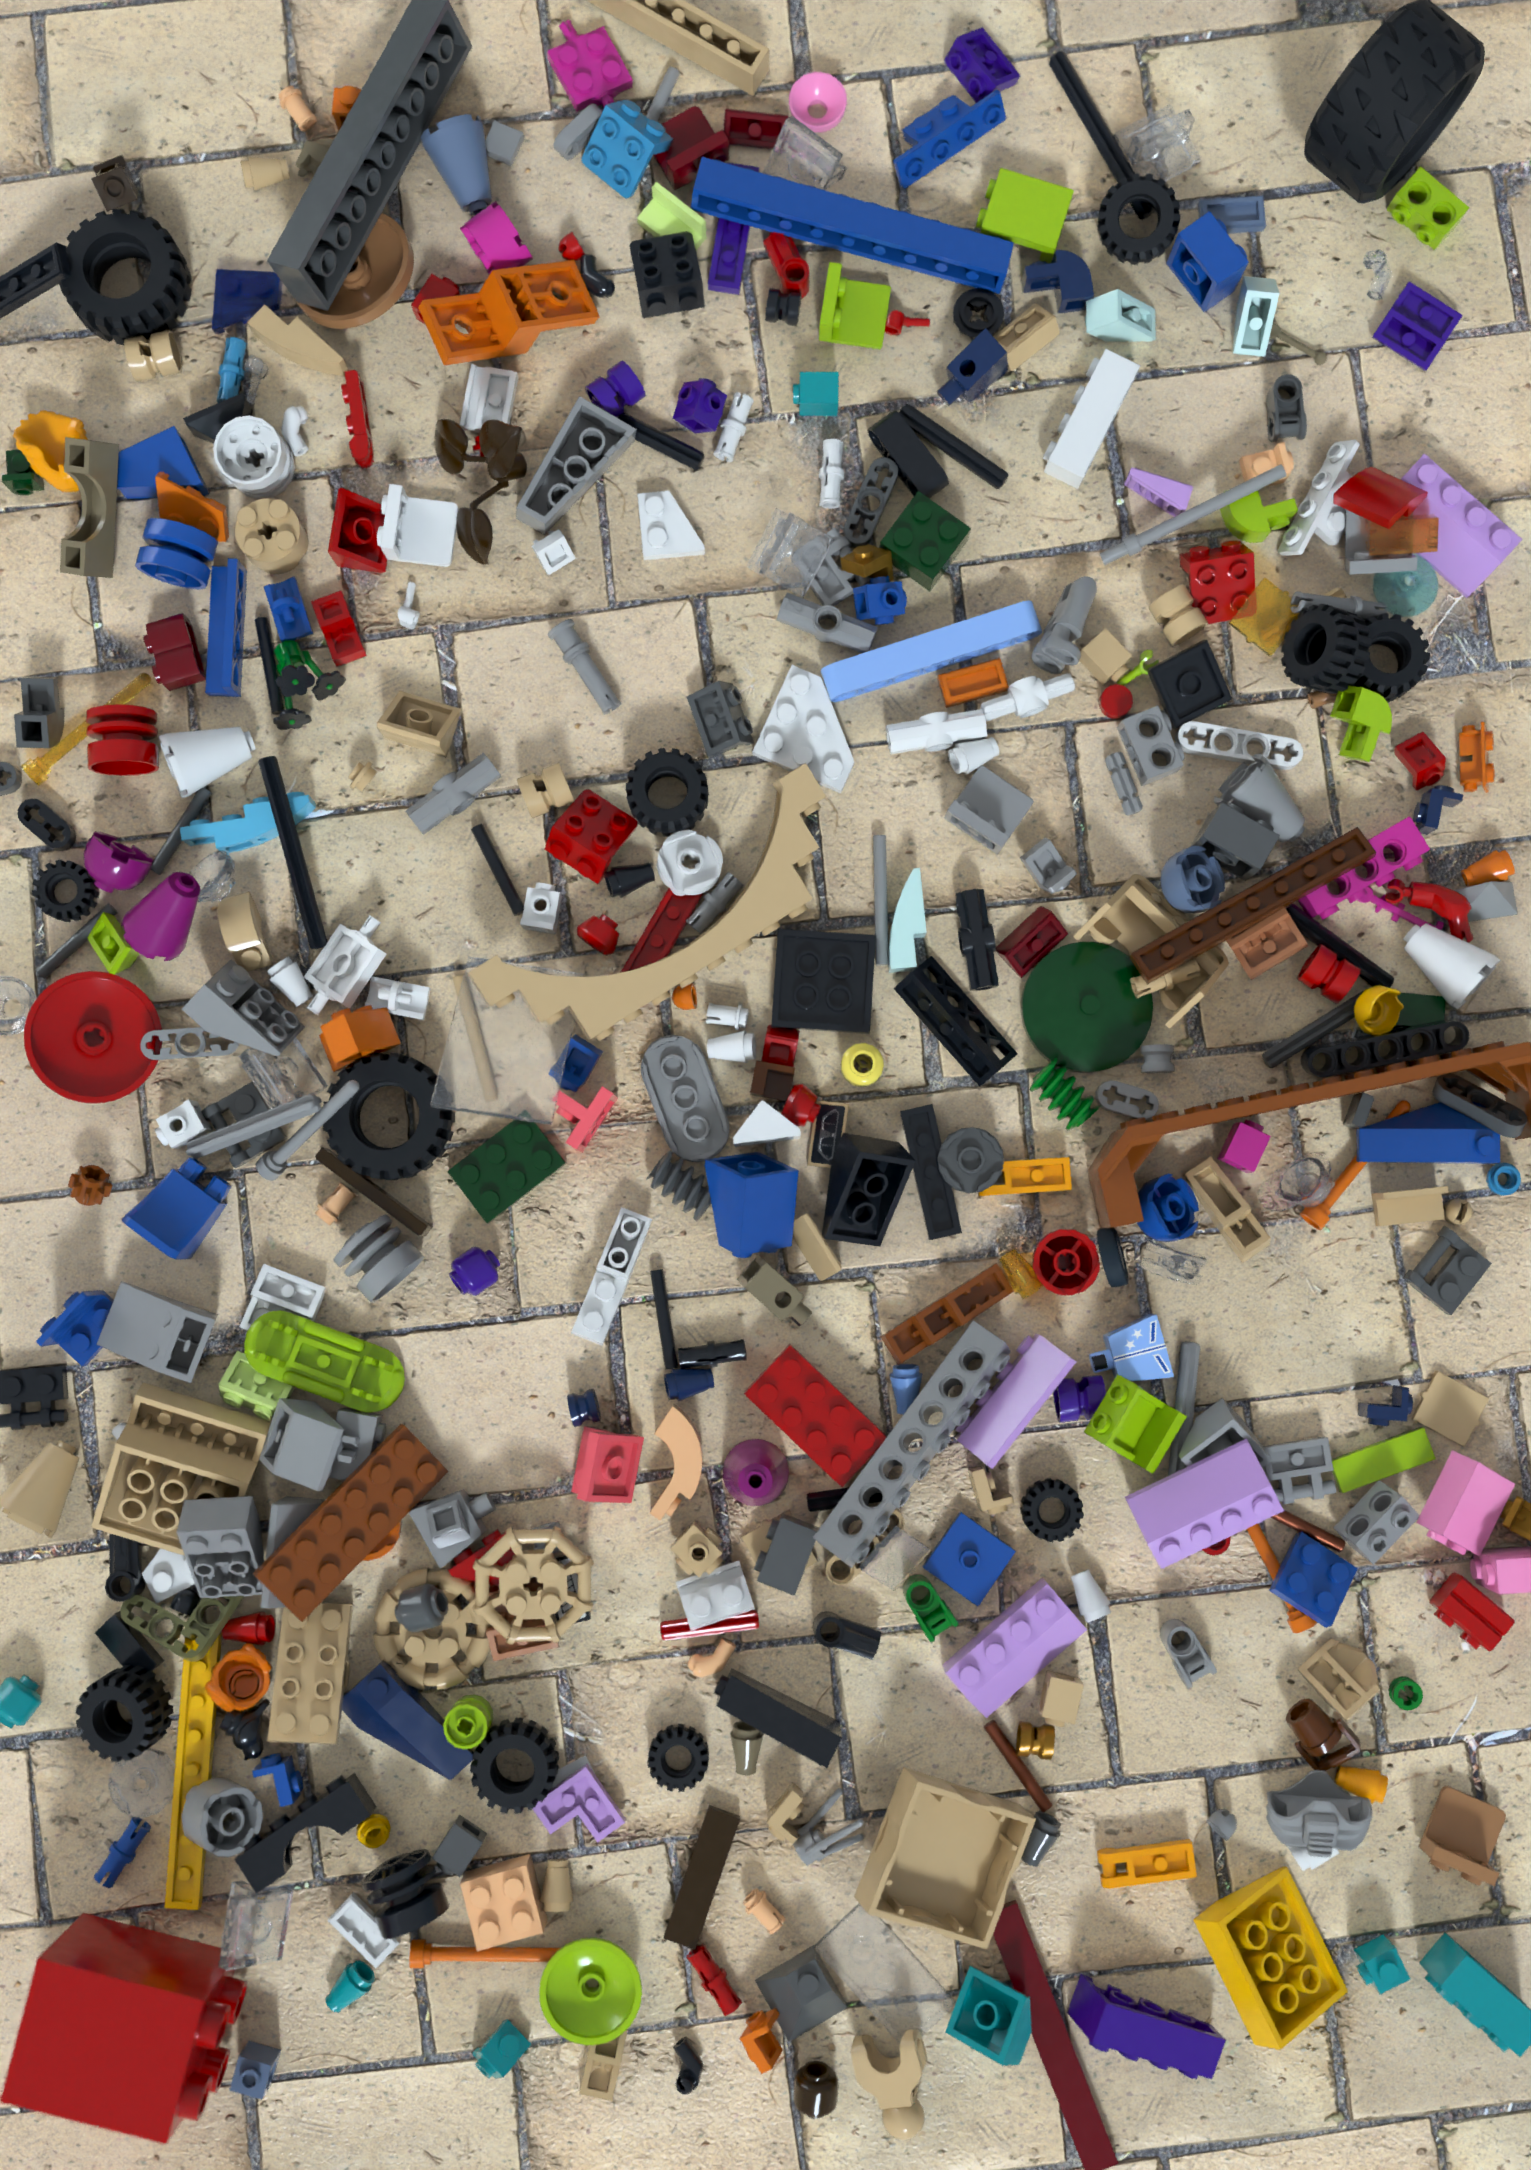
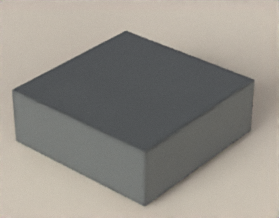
[1343,1092,1374,1129]

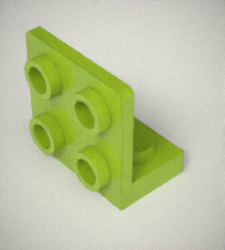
[819,262,891,349]

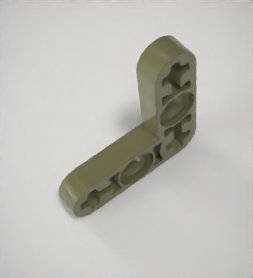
[120,1595,244,1662]

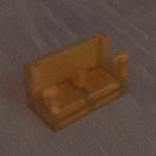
[1365,514,1439,556]

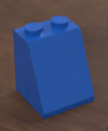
[705,1152,799,1258]

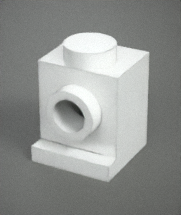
[520,883,562,934]
[155,1099,213,1149]

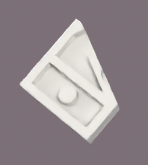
[637,491,705,560]
[142,1548,195,1604]

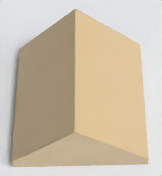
[377,691,461,757]

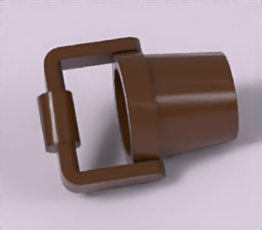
[1286,1698,1361,1771]

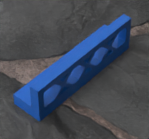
[205,558,247,697]

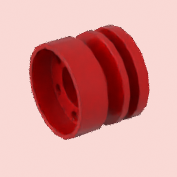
[86,704,159,776]

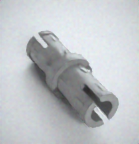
[686,872,744,934]

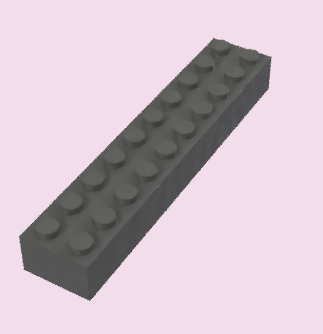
[267,0,473,311]

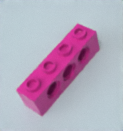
[1298,816,1430,920]

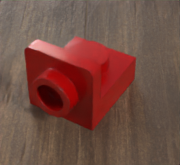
[1394,731,1446,791]

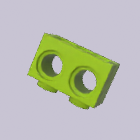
[1387,167,1470,250]

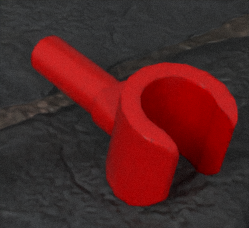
[885,310,930,335]

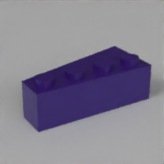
[1067,1974,1226,2079]

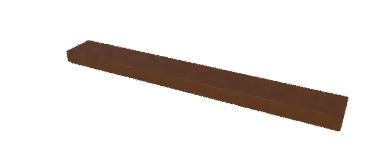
[1130,827,1377,984]

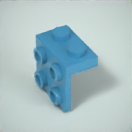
[582,100,674,198]

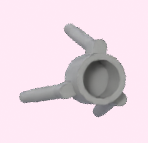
[793,1788,864,1866]

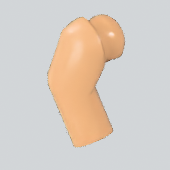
[688,1638,736,1678]

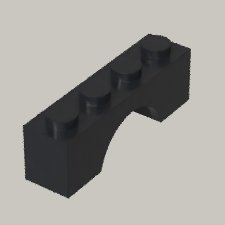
[234,1773,377,1894]

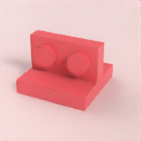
[552,1086,618,1152]
[571,1426,644,1503]

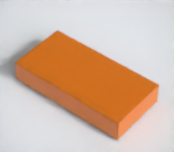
[937,658,1009,708]

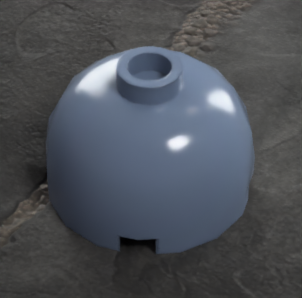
[1160,846,1225,914]

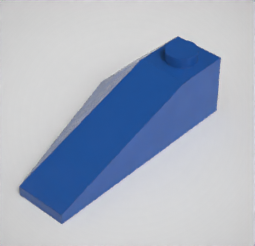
[1356,1102,1500,1164]

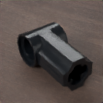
[105,1534,146,1602]
[812,1611,882,1660]

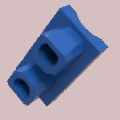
[263,577,314,642]

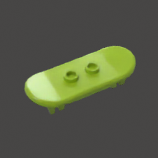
[244,1311,405,1413]

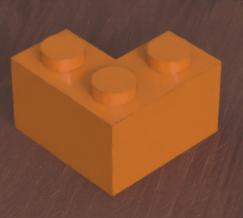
[319,1005,401,1072]

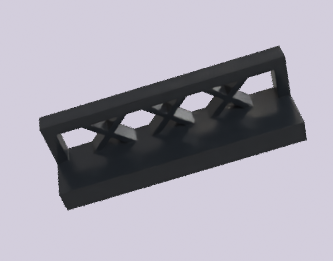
[893,956,1018,1087]

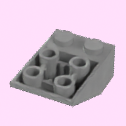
[182,959,305,1056]
[97,1281,218,1383]
[177,1496,264,1598]

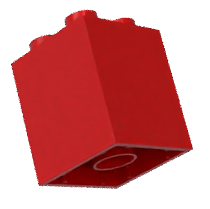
[0,1913,248,2145]

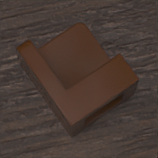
[750,1060,795,1101]

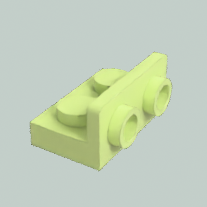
[219,1350,295,1421]

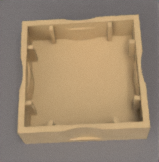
[854,1767,1036,1949]

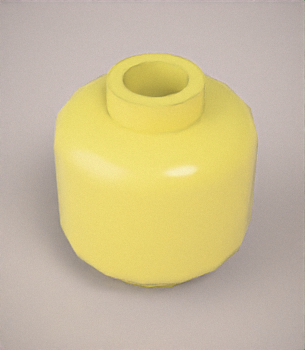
[840,1043,884,1087]

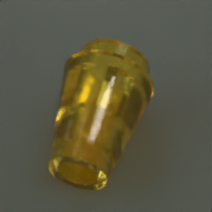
[999,1249,1043,1300]

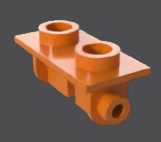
[1459,722,1495,793]

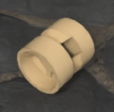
[124,330,182,382]
[1148,584,1208,647]
[517,762,575,819]

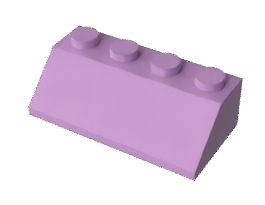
[1401,453,1523,598]
[954,1334,1076,1469]
[1125,1438,1284,1569]
[942,1577,1087,1718]

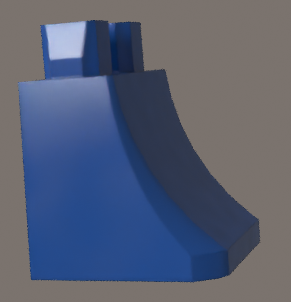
[122,1157,232,1260]

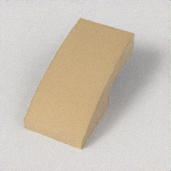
[579,2029,628,2101]

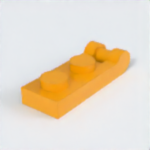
[978,1157,1072,1196]
[1097,1839,1197,1889]

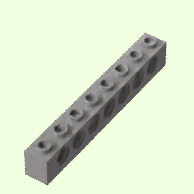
[813,1320,1011,1568]

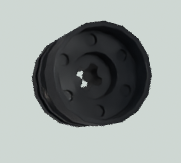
[361,1849,450,1939]

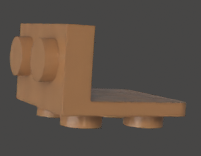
[1418,1786,1506,1886]

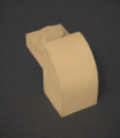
[217,891,273,972]

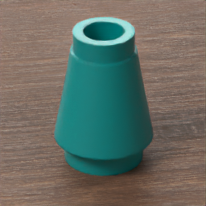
[325,1960,375,2013]

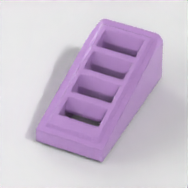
[1124,467,1193,517]

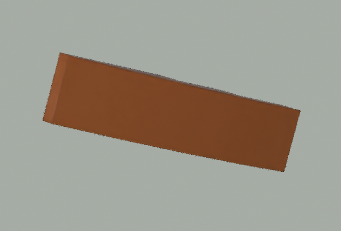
[880,1263,1014,1365]

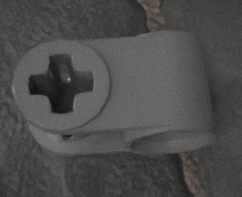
[1266,374,1307,442]

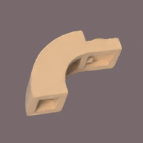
[650,1404,703,1521]

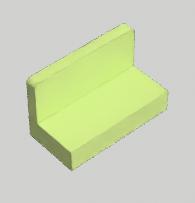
[637,182,707,250]

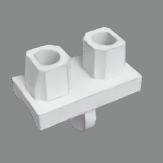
[365,976,431,1020]

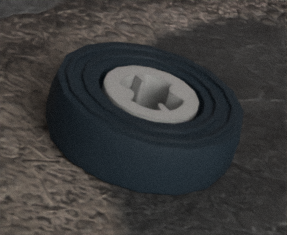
[1097,1228,1128,1287]

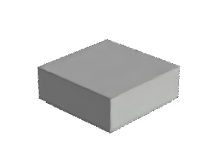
[485,121,524,166]

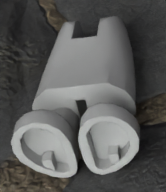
[1032,576,1097,674]

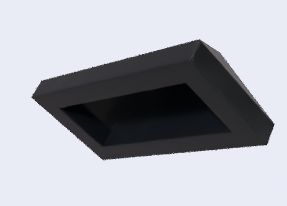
[183,393,253,444]

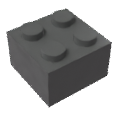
[1190,802,1280,881]

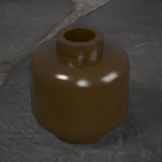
[793,2061,838,2119]

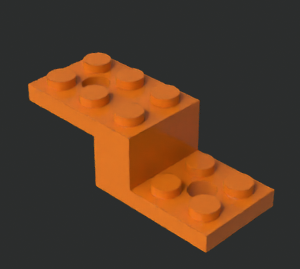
[418,260,600,365]

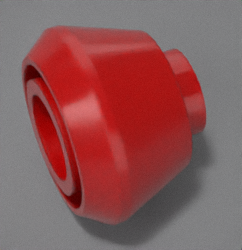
[577,914,620,956]
[781,1083,821,1126]

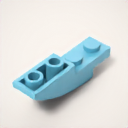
[180,792,316,854]

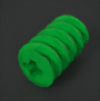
[1029,1057,1102,1131]

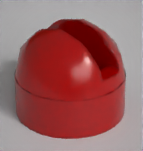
[558,231,586,261]

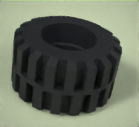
[1097,173,1181,265]
[1281,604,1371,694]
[1350,613,1430,703]
[625,748,709,837]
[76,1665,173,1762]
[470,1718,559,1814]

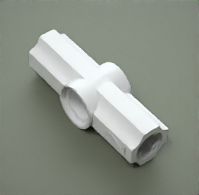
[886,709,987,755]

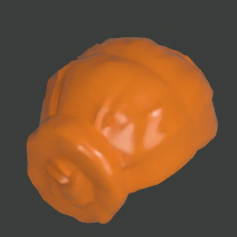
[204,1643,273,1712]

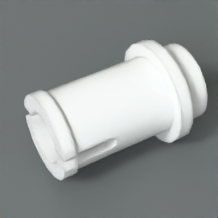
[706,1003,749,1030]

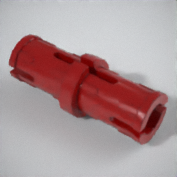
[686,1944,742,2016]

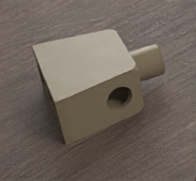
[737,1255,812,1326]

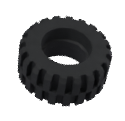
[59,209,192,345]
[323,1052,455,1180]

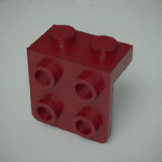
[653,106,729,190]

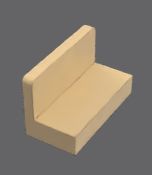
[1372,1186,1449,1226]

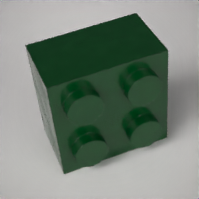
[879,491,971,592]

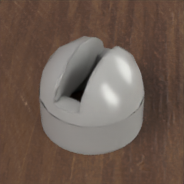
[1206,1809,1237,1840]

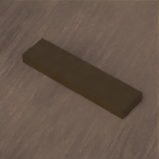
[315,1147,433,1236]
[663,1805,740,1950]

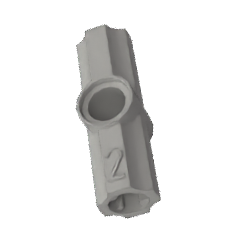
[777,593,878,653]
[406,753,502,835]

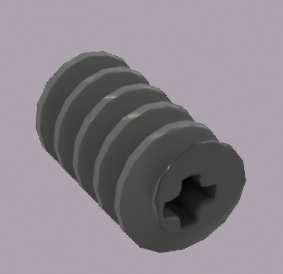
[646,1150,711,1221]

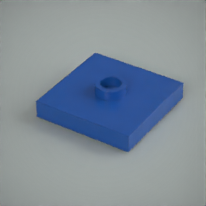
[922,1511,1016,1606]

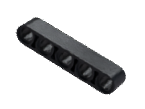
[1301,1020,1469,1077]

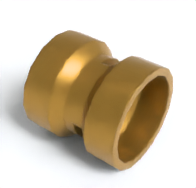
[1016,1721,1055,1760]

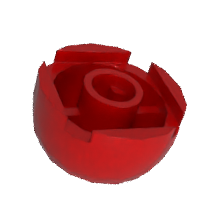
[1032,1229,1100,1296]

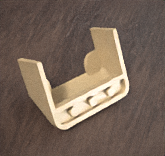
[1073,874,1229,1029]

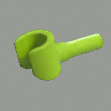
[1117,650,1159,686]

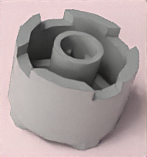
[181,1778,263,1857]

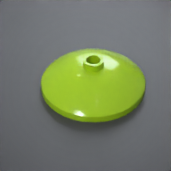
[539,1938,642,2045]

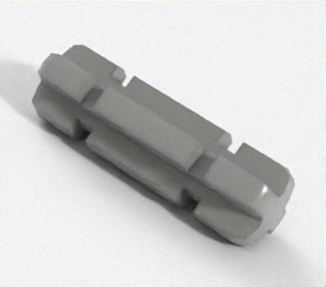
[1105,752,1143,816]

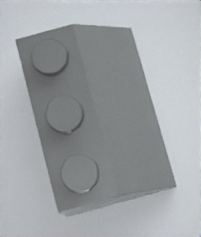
[261,1496,325,1609]

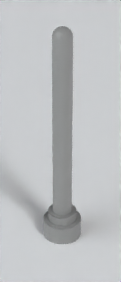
[256,1080,359,1181]

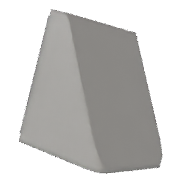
[426,1499,470,1548]

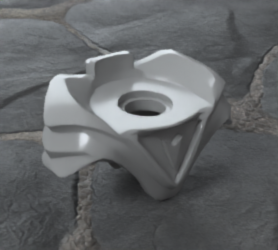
[1266,1770,1372,1857]

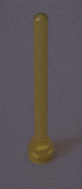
[20,673,151,786]

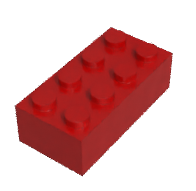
[744,1343,887,1487]

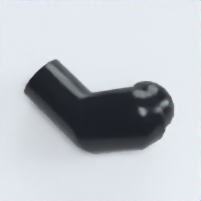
[580,255,615,298]
[673,2037,703,2095]

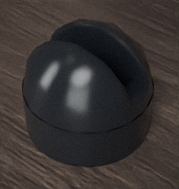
[170,1589,200,1616]

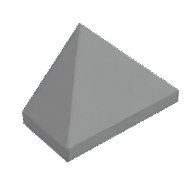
[1454,881,1518,922]

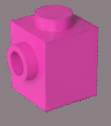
[1217,1120,1271,1173]

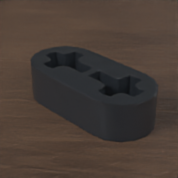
[17,798,76,851]

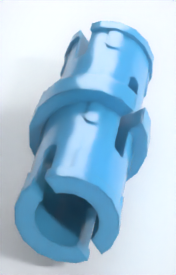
[217,337,247,403]

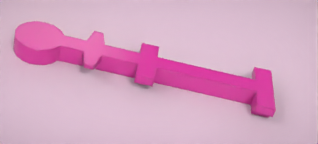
[1357,886,1444,930]

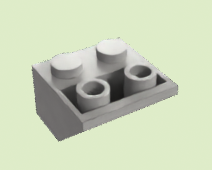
[259,1398,344,1491]

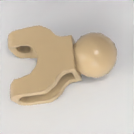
[851,2029,927,2141]

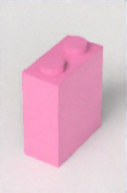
[1416,1450,1515,1556]
[1470,1546,1531,1594]

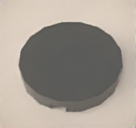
[937,1127,1004,1193]

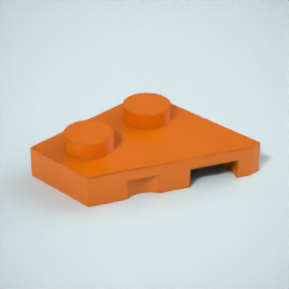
[155,472,229,542]

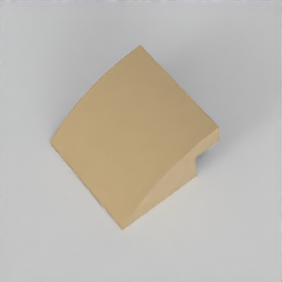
[91,1382,271,1556]

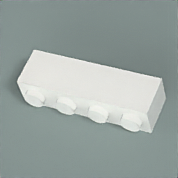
[1043,349,1140,489]

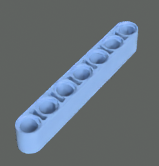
[821,600,1042,702]

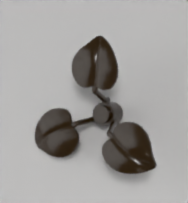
[435,419,527,565]

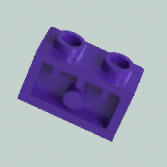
[944,27,1021,103]

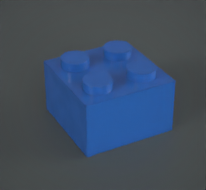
[1166,211,1249,313]

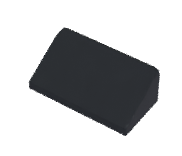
[95,1610,164,1673]

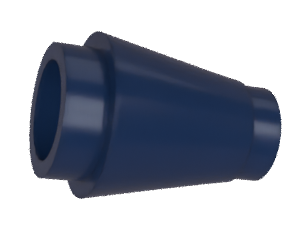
[664,1368,714,1402]

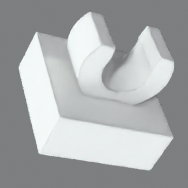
[532,529,576,576]

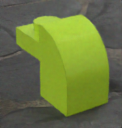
[1220,490,1298,543]
[1330,686,1392,762]

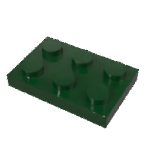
[447,1111,567,1224]

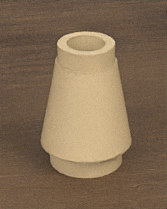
[240,157,290,191]
[540,1859,574,1912]

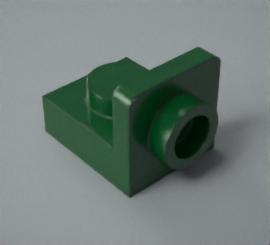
[2,450,44,496]

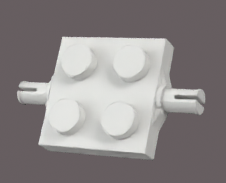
[304,915,386,1016]

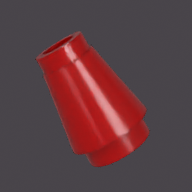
[222,1611,276,1646]

